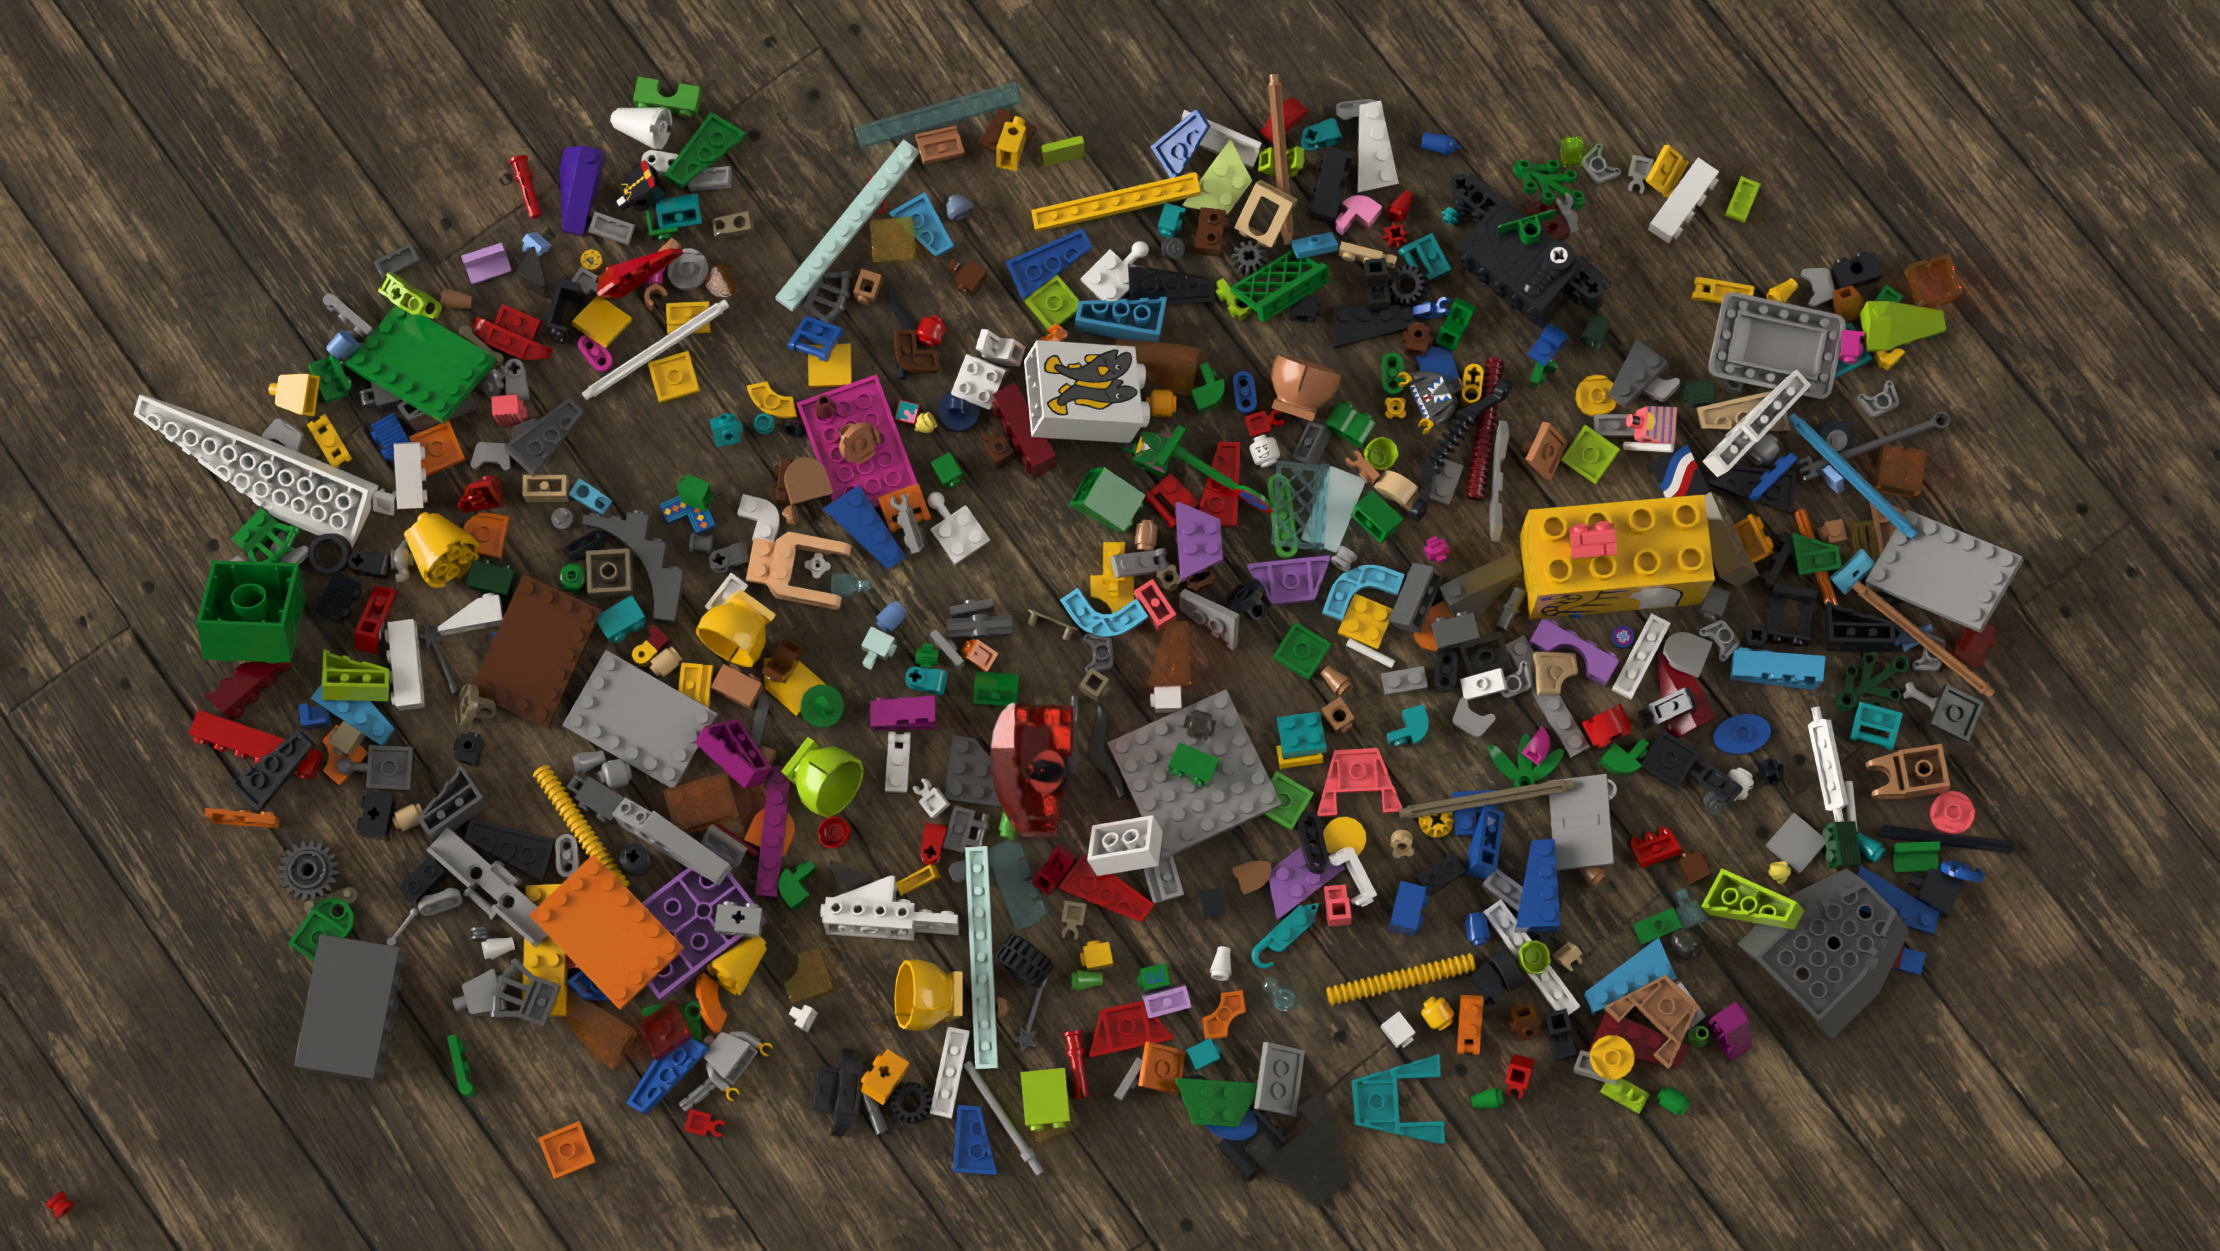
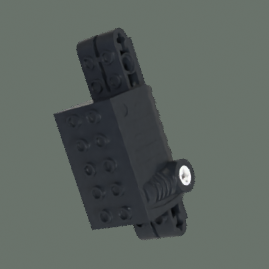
[1450,173,1604,330]

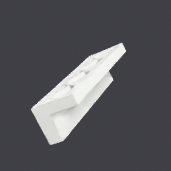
[1182,110,1262,169]

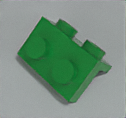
[308,354,352,404]

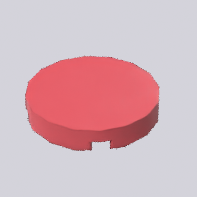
[1930,791,1975,834]

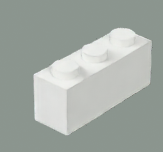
[394,442,427,509]

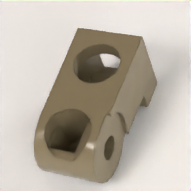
[712,211,755,239]

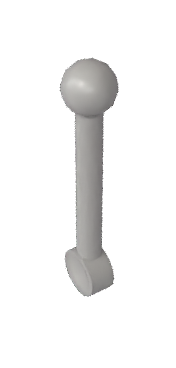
[387,908,419,946]

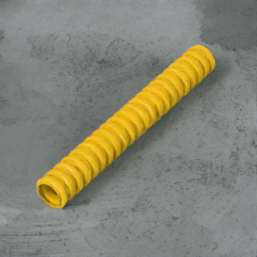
[533,765,630,888]
[1326,953,1476,1006]

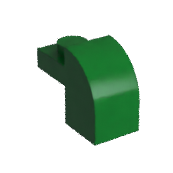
[1435,298,1476,351]
[1191,362,1225,415]
[1599,738,1649,777]
[779,861,817,912]

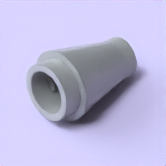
[572,750,606,774]

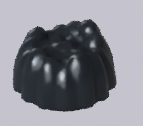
[782,418,803,437]

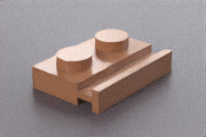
[915,126,965,165]

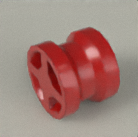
[46,1191,75,1219]

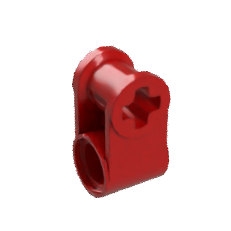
[920,822,948,866]

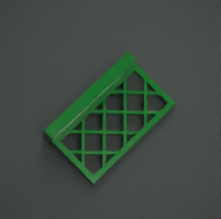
[1230,249,1329,322]

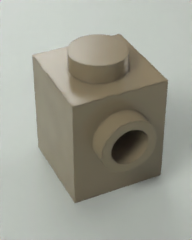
[1079,668,1111,702]
[329,721,365,758]

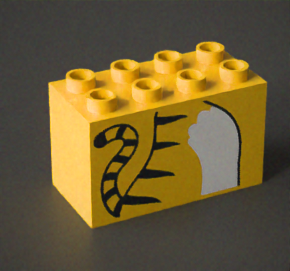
[1520,495,1715,619]

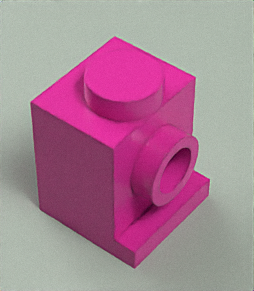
[1838,330,1864,365]

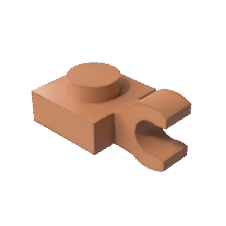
[1346,450,1380,486]

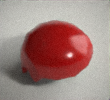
[817,816,851,849]

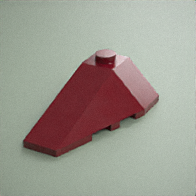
[1655,650,1716,738]

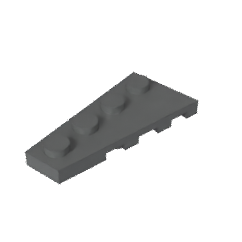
[504,398,584,477]

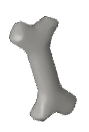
[1903,682,1938,712]

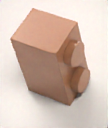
[711,664,763,710]

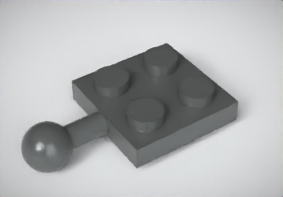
[337,745,414,791]

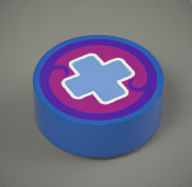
[1611,626,1634,649]

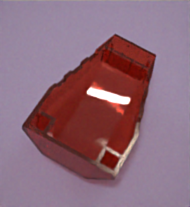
[990,703,1073,837]

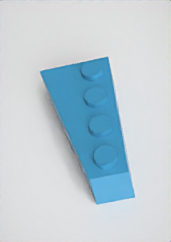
[1584,938,1676,1015]

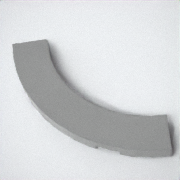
[1489,420,1510,542]

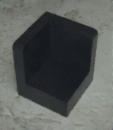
[1199,888,1225,920]

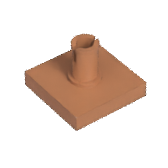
[1522,422,1568,480]

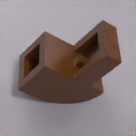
[762,639,805,684]

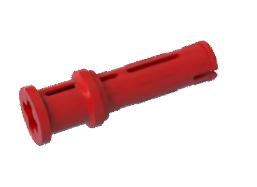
[509,155,542,219]
[1063,1030,1090,1099]

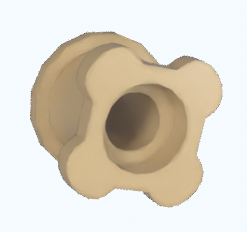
[1391,830,1414,858]

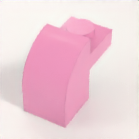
[1335,195,1382,236]

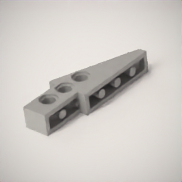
[612,797,732,885]

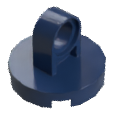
[938,391,980,433]

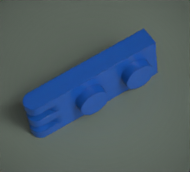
[1749,453,1797,502]

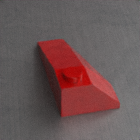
[597,248,684,299]
[458,475,504,514]

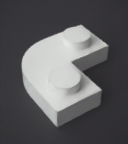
[737,494,780,542]

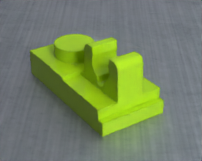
[1600,1078,1650,1114]

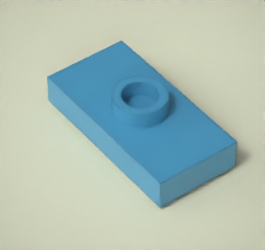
[1291,232,1338,259]

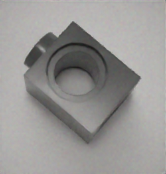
[1699,586,1730,621]

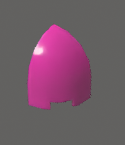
[1522,726,1550,766]

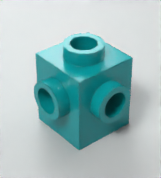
[710,413,744,447]

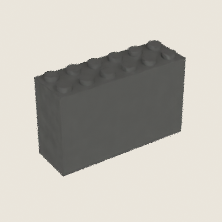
[294,935,407,1084]

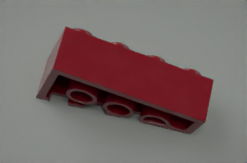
[204,658,294,721]

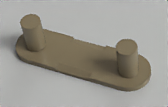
[1027,608,1079,641]
[304,887,358,914]

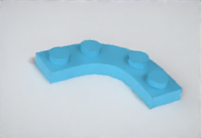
[1322,565,1405,621]
[1060,588,1150,637]

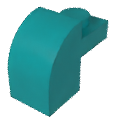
[1386,704,1429,747]

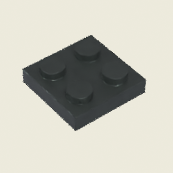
[1928,684,1984,743]

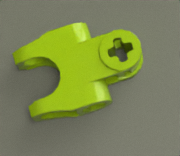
[378,272,442,319]

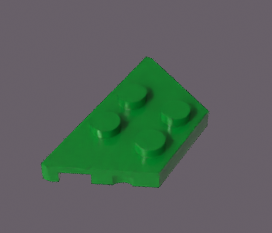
[1175,1078,1258,1127]

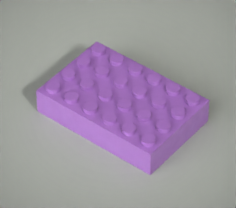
[642,849,767,1003]

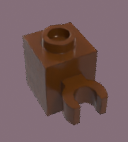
[948,259,988,297]
[981,426,1015,469]

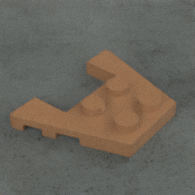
[1604,975,1699,1069]

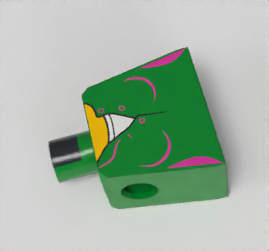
[1123,432,1172,479]

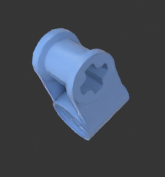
[326,330,362,359]

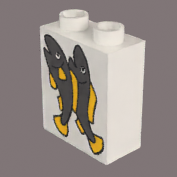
[1024,340,1150,443]

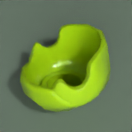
[1364,437,1398,471]
[1517,940,1551,974]

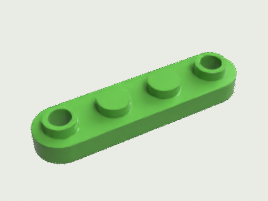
[1267,474,1298,559]

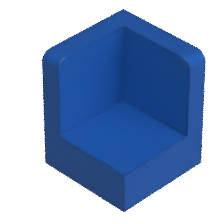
[299,704,331,730]

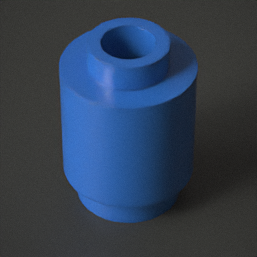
[1465,912,1490,946]

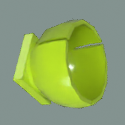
[781,737,864,818]

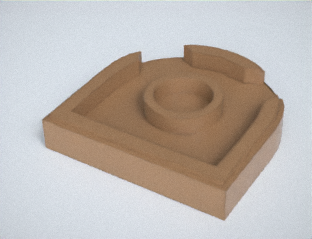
[784,457,833,505]

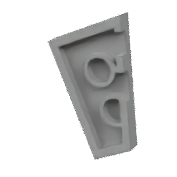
[1179,589,1240,650]

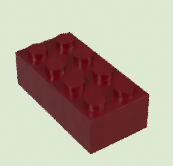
[991,382,1057,478]

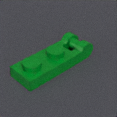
[447,1034,476,1097]

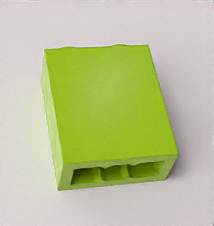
[1020,1068,1071,1131]

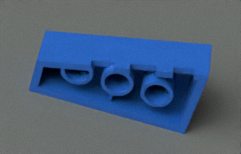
[1514,839,1561,933]

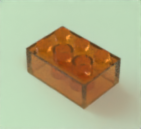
[663,772,741,834]

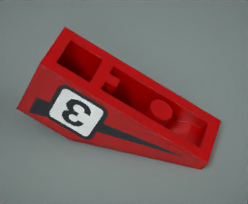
[354,585,396,654]

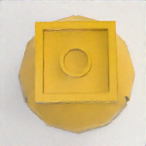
[696,589,776,667]
[894,959,963,1031]

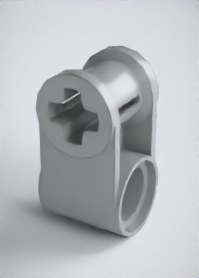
[505,359,529,400]

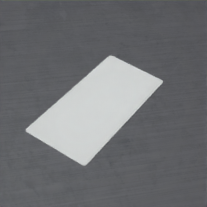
[1301,466,1365,553]

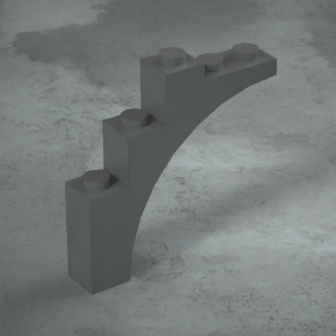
[582,510,685,625]

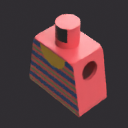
[1626,406,1677,447]

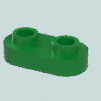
[1381,352,1404,396]

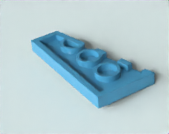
[311,684,395,746]

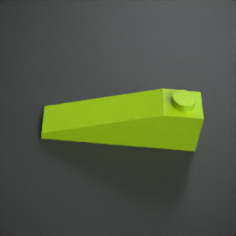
[1860,301,1946,351]

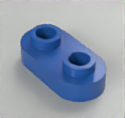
[1233,371,1257,414]

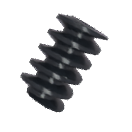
[620,843,652,877]

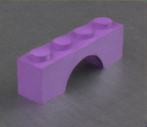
[1529,618,1619,687]

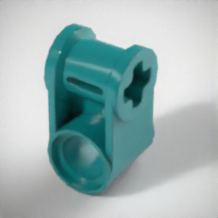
[1300,118,1343,152]
[905,667,948,695]

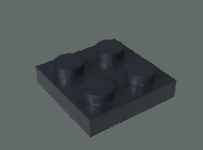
[1641,729,1700,790]

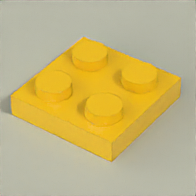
[1338,593,1393,650]

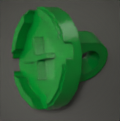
[800,685,844,728]

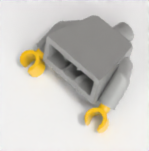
[702,1031,773,1101]

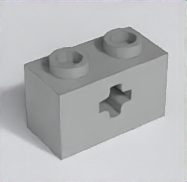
[714,901,764,938]

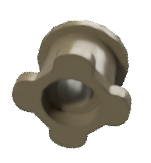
[1157,564,1181,591]

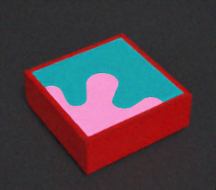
[894,399,920,426]

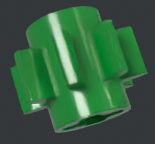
[916,643,939,669]

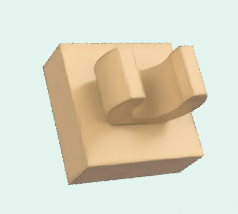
[1552,942,1582,971]

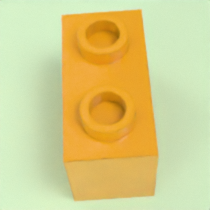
[861,1049,909,1105]

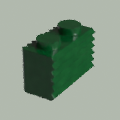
[1822,821,1862,869]

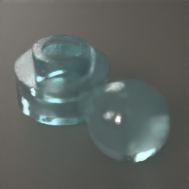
[1262,977,1296,1011]

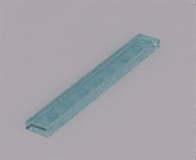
[854,82,1021,149]

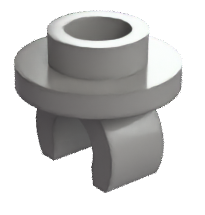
[551,508,573,529]

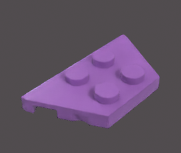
[1175,502,1223,582]
[1247,555,1330,606]
[1268,846,1345,920]

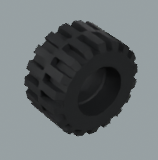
[994,934,1055,988]

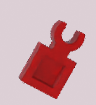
[1244,410,1284,439]
[684,1109,726,1138]

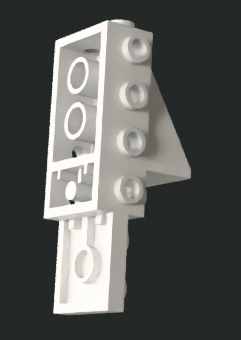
[820,876,959,941]

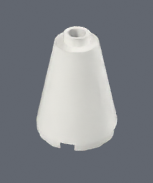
[611,108,672,149]

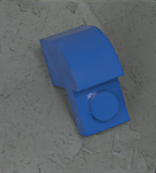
[1527,323,1569,367]

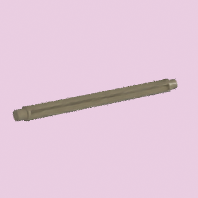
[1399,779,1574,819]

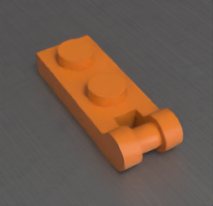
[1457,995,1483,1055]

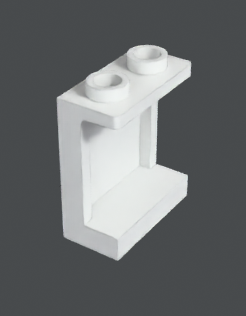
[1328,847,1377,907]

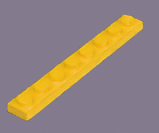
[1031,173,1201,232]

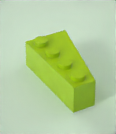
[1701,868,1805,930]

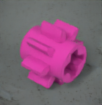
[1423,536,1450,564]

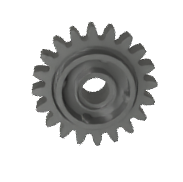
[278,840,340,902]

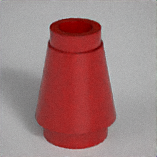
[1387,190,1415,222]

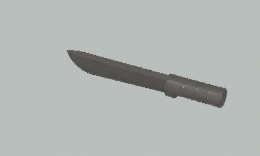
[751,694,769,748]
[1065,696,1079,774]

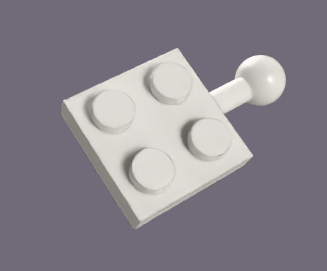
[1080,241,1149,301]
[927,492,990,565]

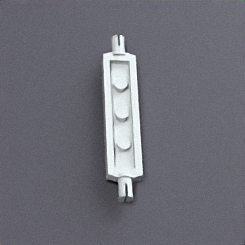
[1808,707,1849,822]

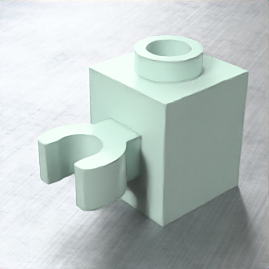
[861,627,897,670]

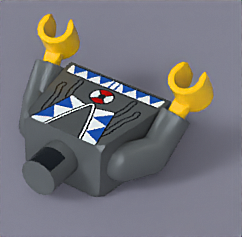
[1396,371,1464,434]

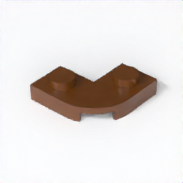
[893,329,939,373]

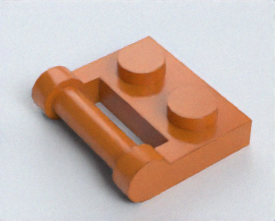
[878,483,931,534]

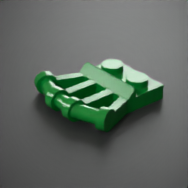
[231,508,301,563]

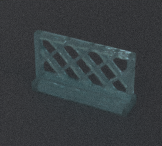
[1271,461,1330,552]

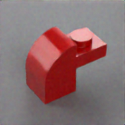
[1260,97,1309,145]

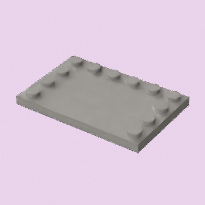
[1865,510,2024,633]
[562,650,719,790]

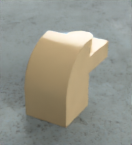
[1374,470,1420,514]

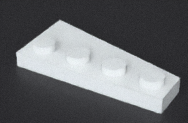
[1357,101,1399,193]

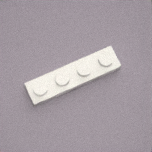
[1612,613,1671,700]
[930,1027,970,1119]

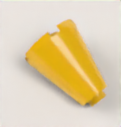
[707,937,767,996]

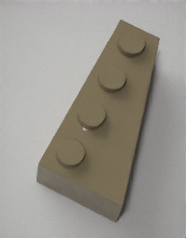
[1704,492,1759,588]

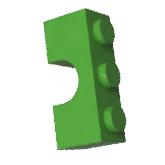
[633,77,702,118]

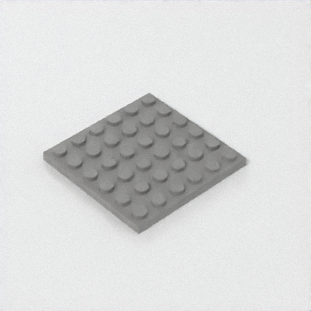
[1107,689,1282,859]

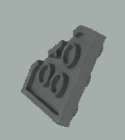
[944,735,1012,809]

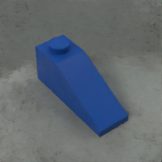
[1465,806,1504,880]

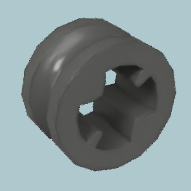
[470,927,491,941]

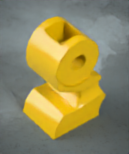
[1864,342,1905,371]

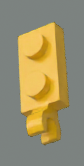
[1103,542,1125,597]

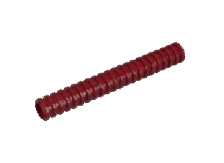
[1465,357,1505,501]

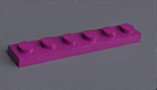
[755,765,791,898]

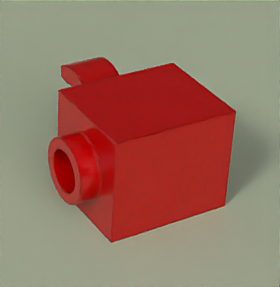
[1505,1054,1536,1099]

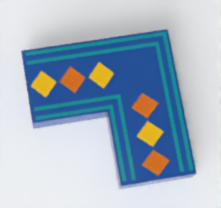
[659,495,716,535]

